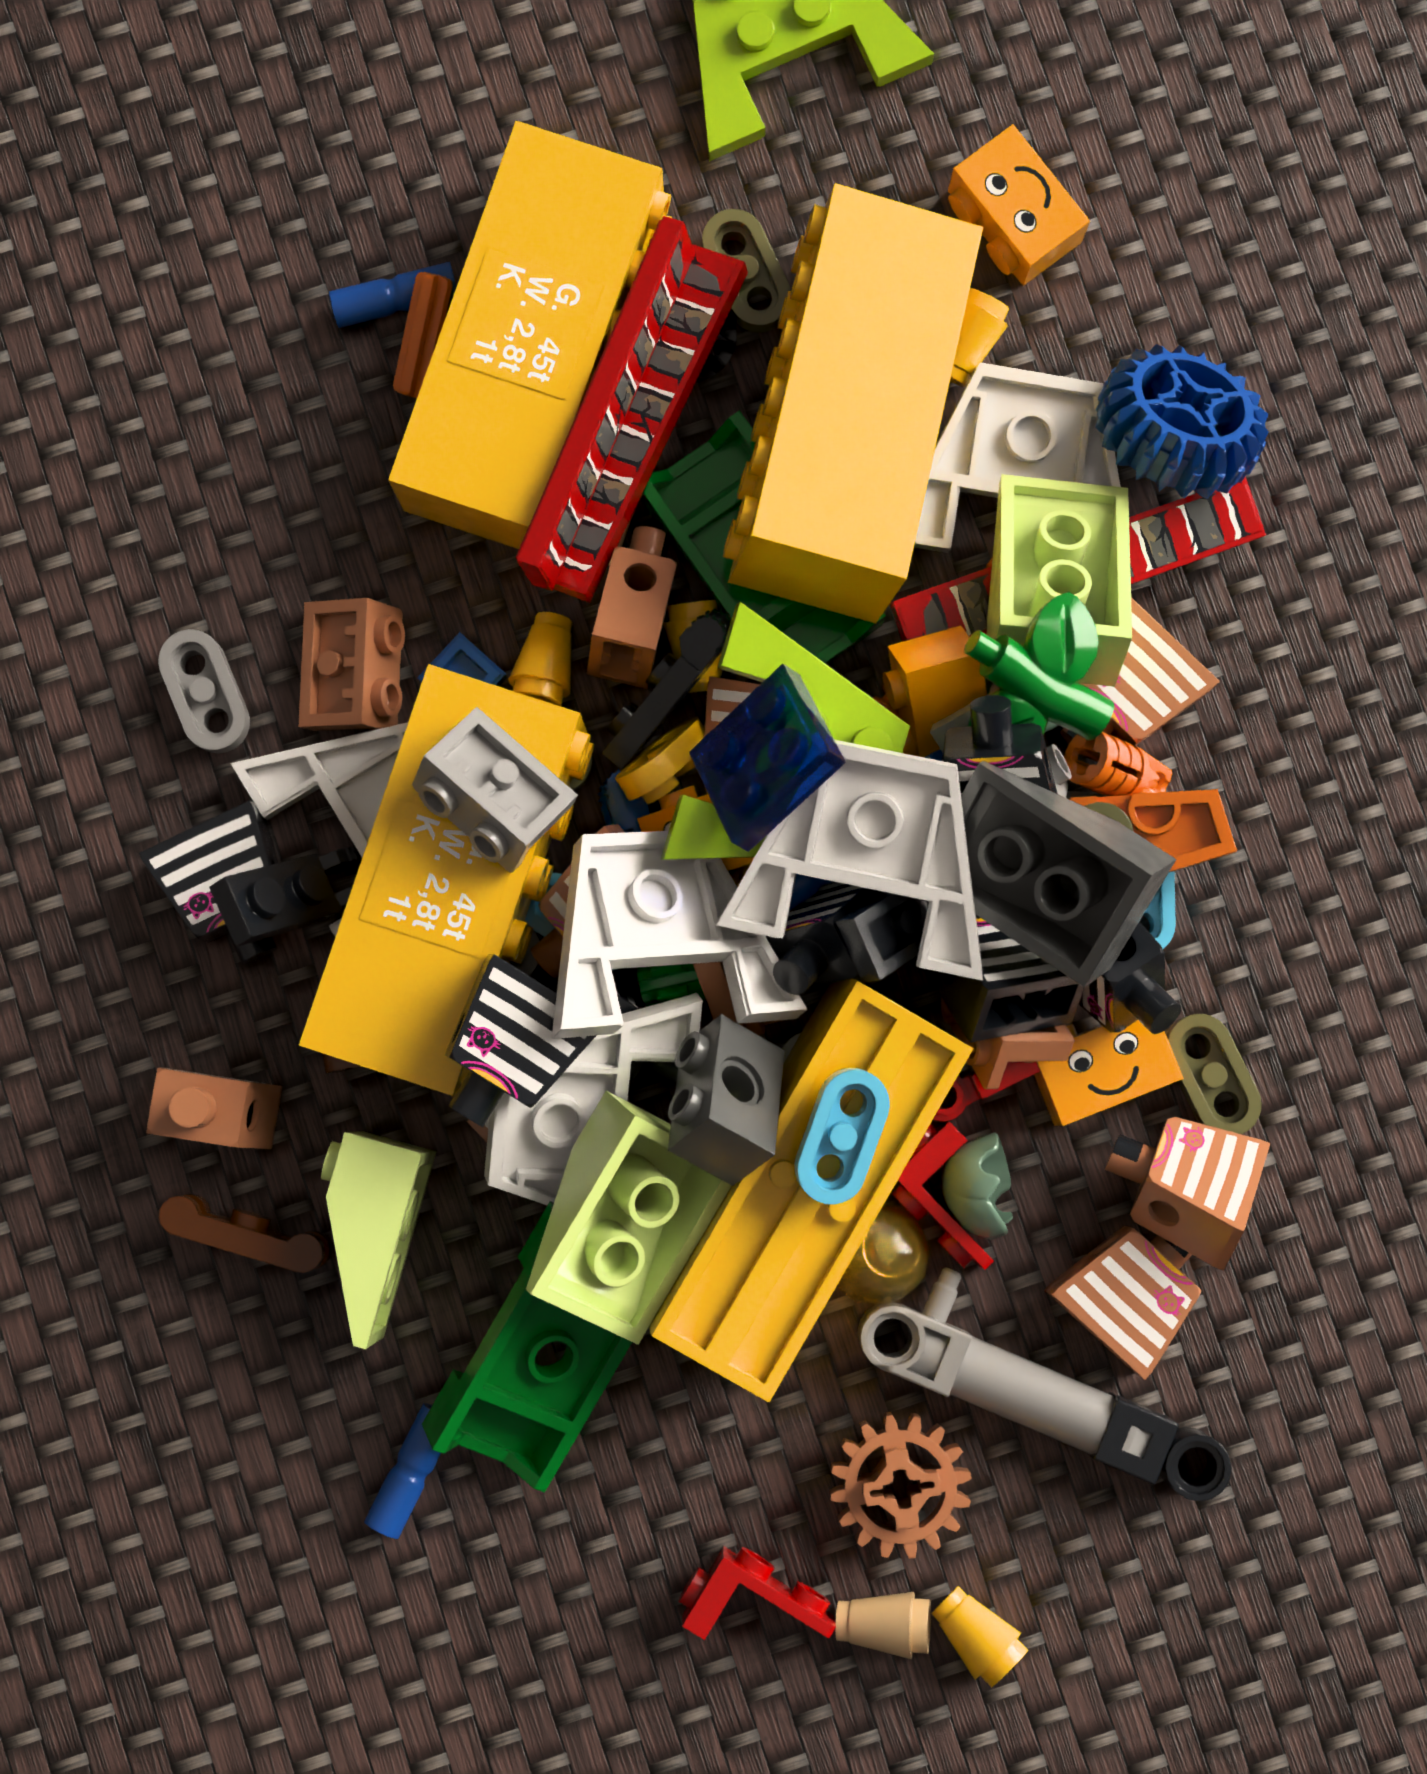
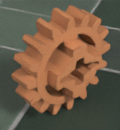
[829,1412,972,1559]

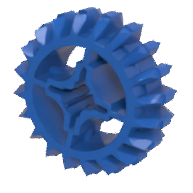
[1095,344,1269,499]

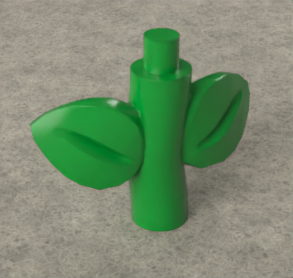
[964,592,1114,740]

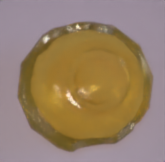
[836,1204,931,1304]

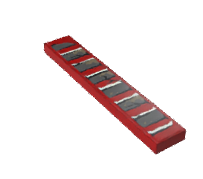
[515,216,695,591]
[554,244,748,603]
[889,476,1266,641]

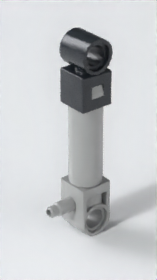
[857,1267,1232,1501]

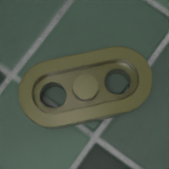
[702,209,791,333]
[1166,1014,1262,1134]

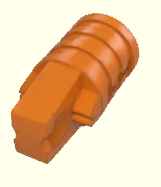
[1064,732,1172,796]

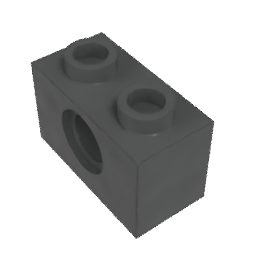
[668,1014,785,1186]

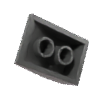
[961,761,1177,988]

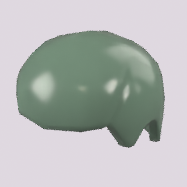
[941,1132,1013,1240]

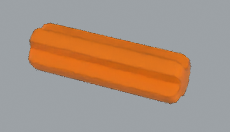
[393,272,453,398]

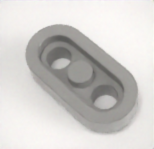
[158,629,250,753]

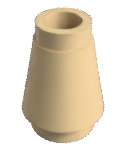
[835,1592,931,1660]

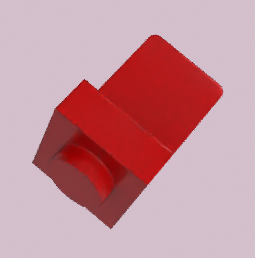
[892,1121,994,1270]
[678,1546,836,1640]

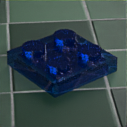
[689,664,846,852]

